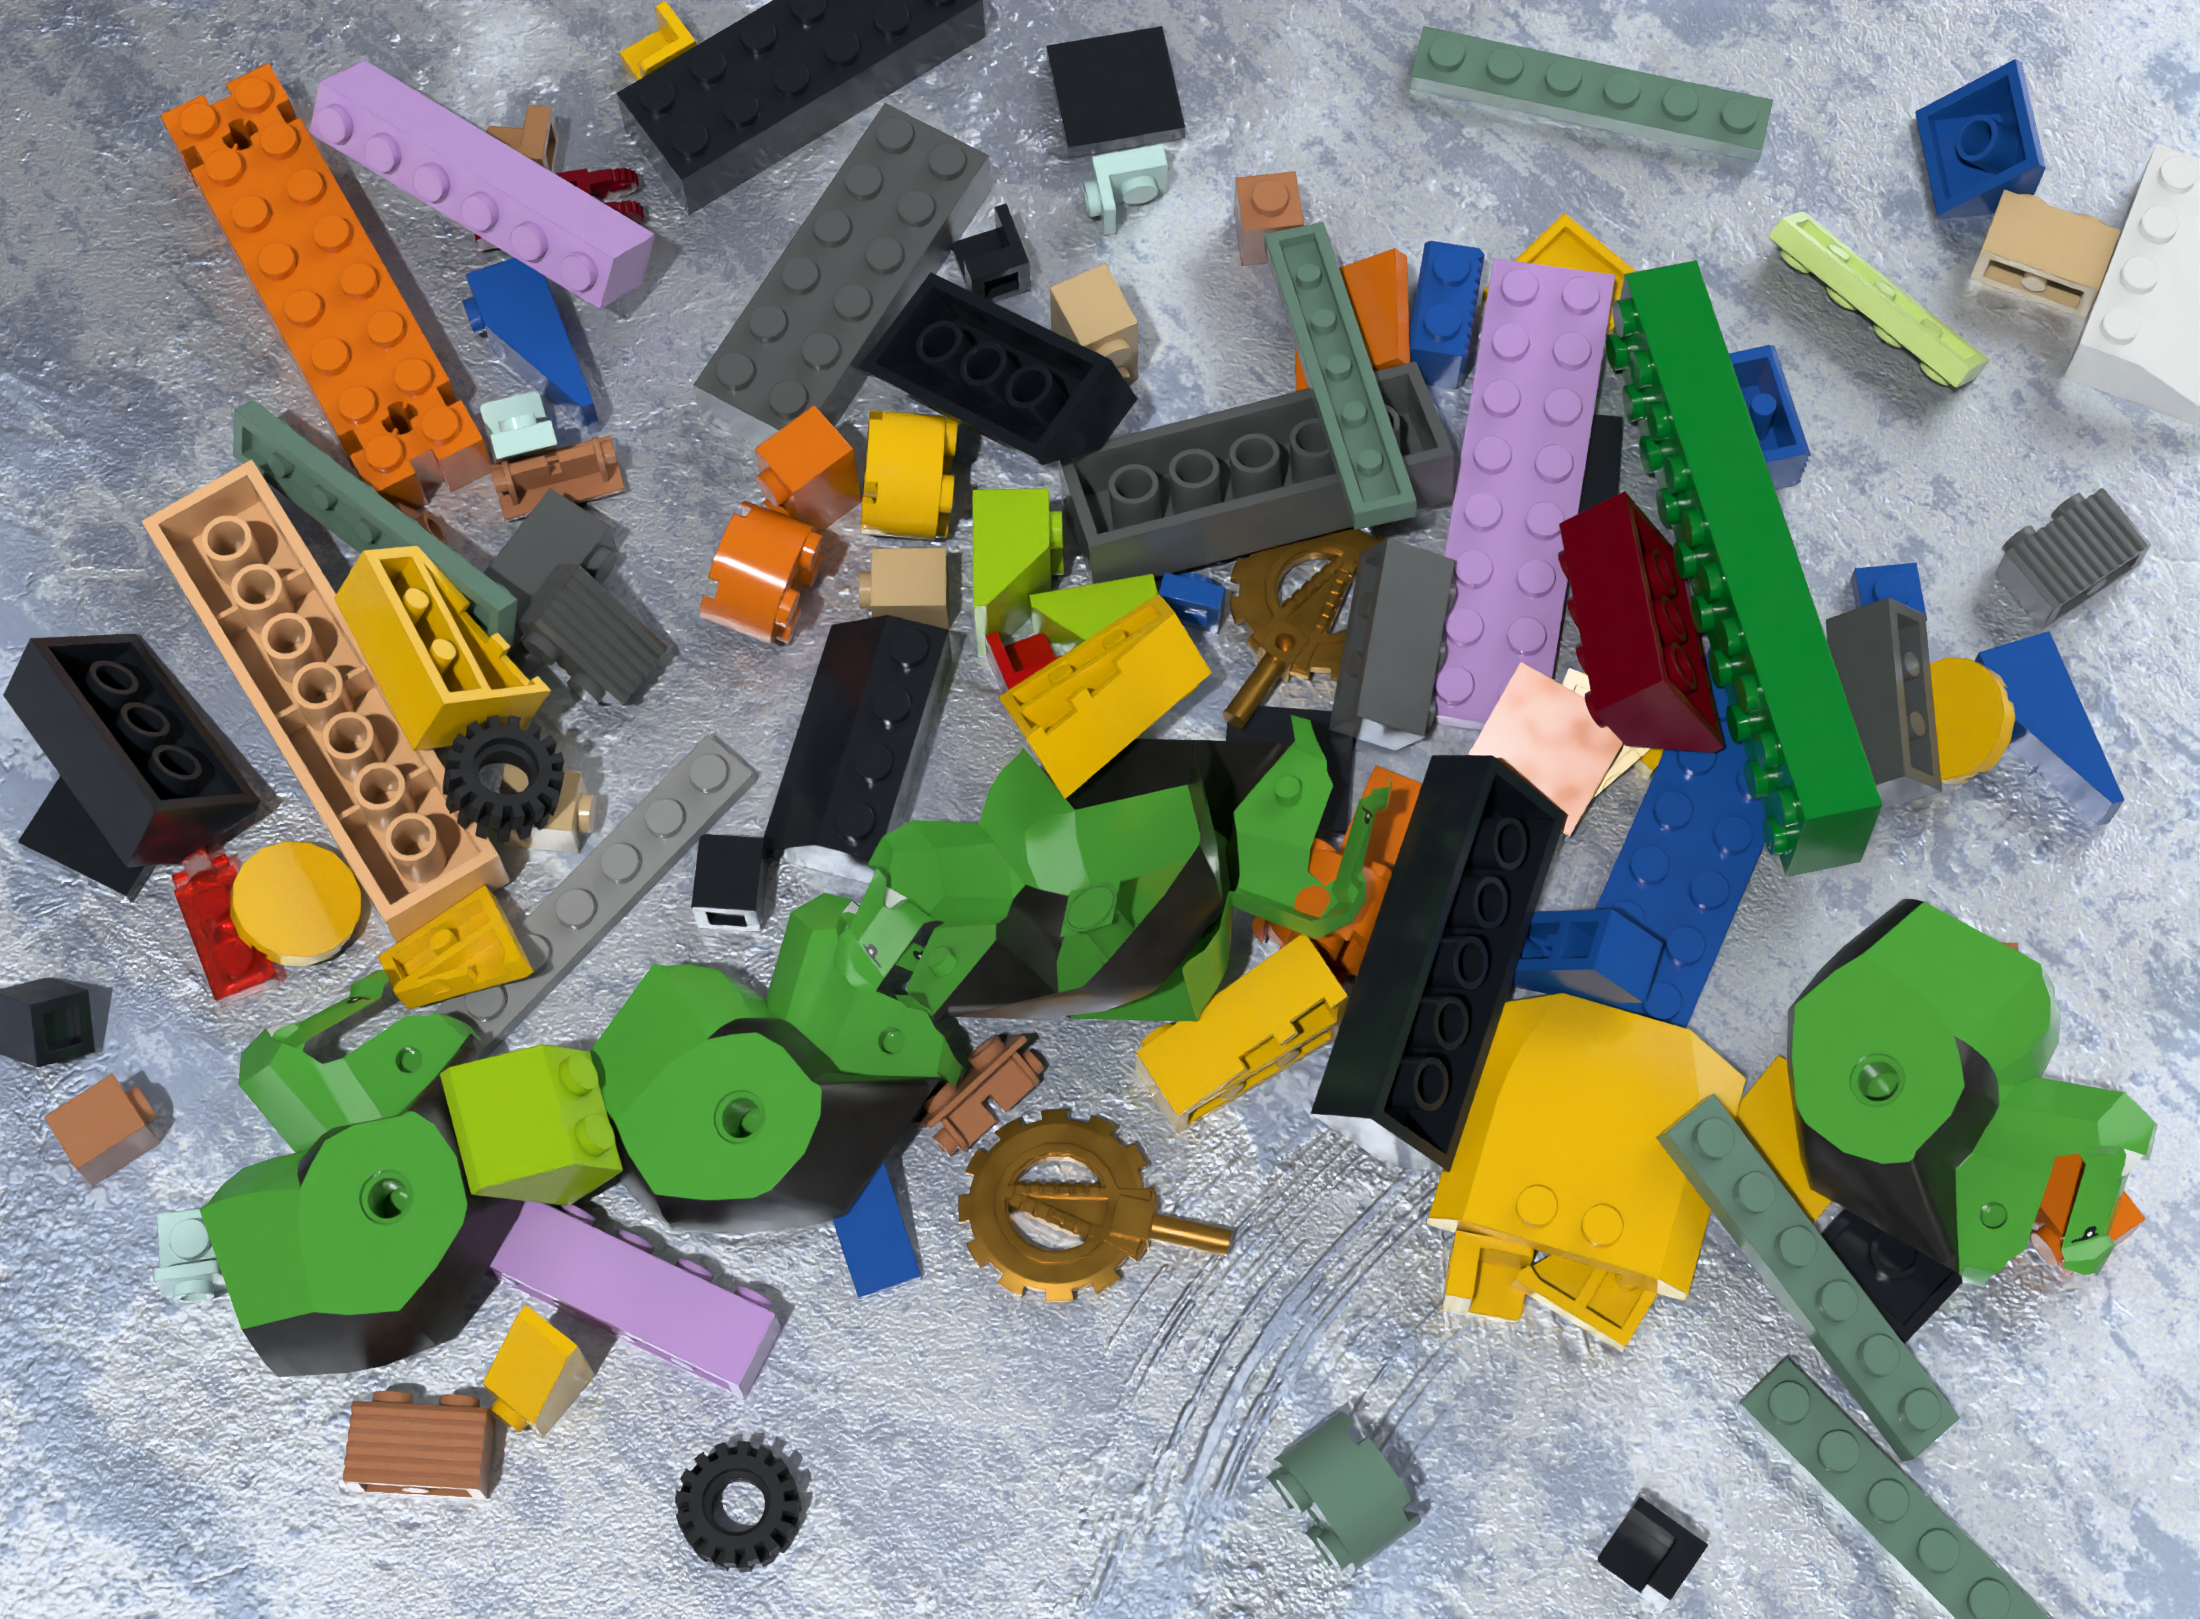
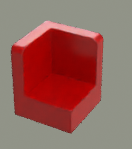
[985,631,1062,694]

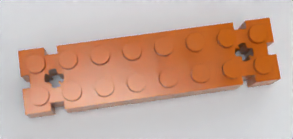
[160,63,492,510]

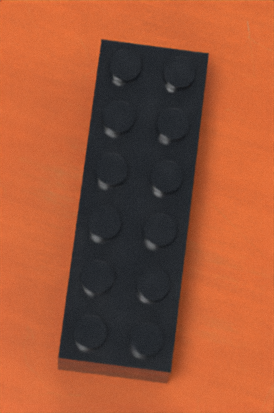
[617,0,985,215]
[1310,755,1566,1172]

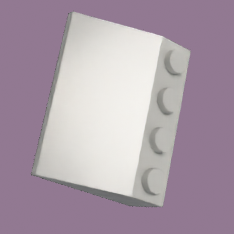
[2064,143,2200,427]

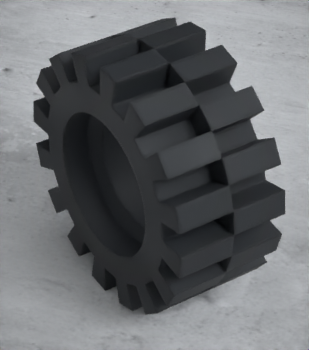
[443,715,565,842]
[675,1441,802,1573]

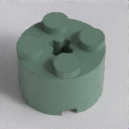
[1265,1411,1421,1572]

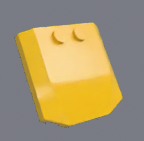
[1427,993,1746,1301]

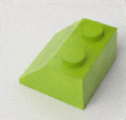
[972,488,1064,656]
[440,1044,623,1206]

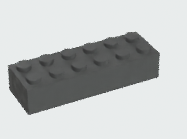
[693,103,991,447]
[1058,361,1454,584]

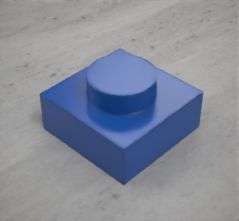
[1851,563,1927,621]
[1159,572,1226,634]

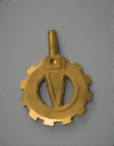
[1223,527,1386,728]
[958,1109,1233,1303]

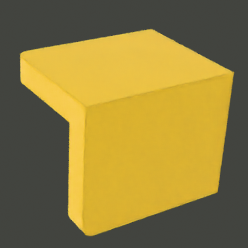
[619,0,696,82]
[1441,1230,1534,1323]

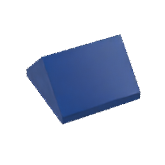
[1915,59,2046,219]

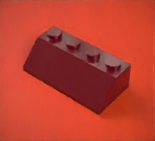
[1558,491,1724,753]

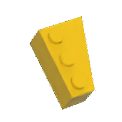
[334,546,551,751]
[998,593,1212,799]
[1136,934,1348,1134]

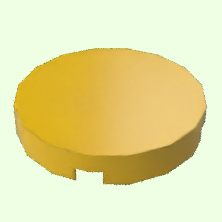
[1930,657,2015,786]
[230,841,361,966]

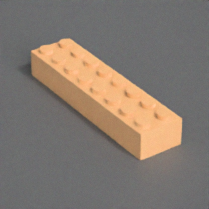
[141,459,510,943]

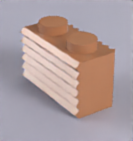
[343,1390,496,1500]

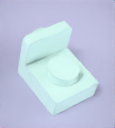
[1083,144,1168,236]
[480,391,557,464]
[153,1208,227,1303]

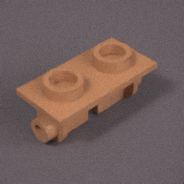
[491,435,625,522]
[912,1034,1044,1157]

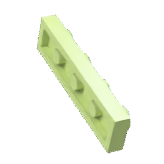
[1768,211,1990,388]

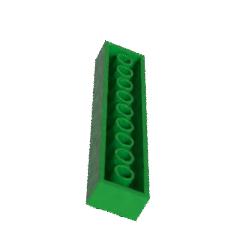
[1606,260,1883,877]

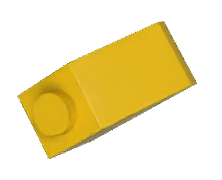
[483,1305,595,1438]

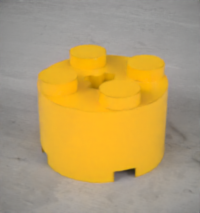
[860,410,958,540]

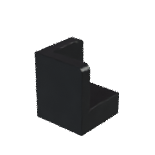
[952,203,1031,303]
[691,834,769,932]
[0,977,95,1068]
[1597,1497,1708,1612]

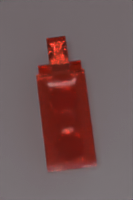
[171,844,281,1008]

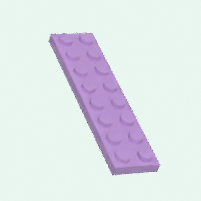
[1431,258,1615,730]

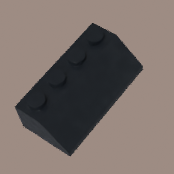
[859,272,1138,465]
[763,615,952,884]
[3,634,261,867]

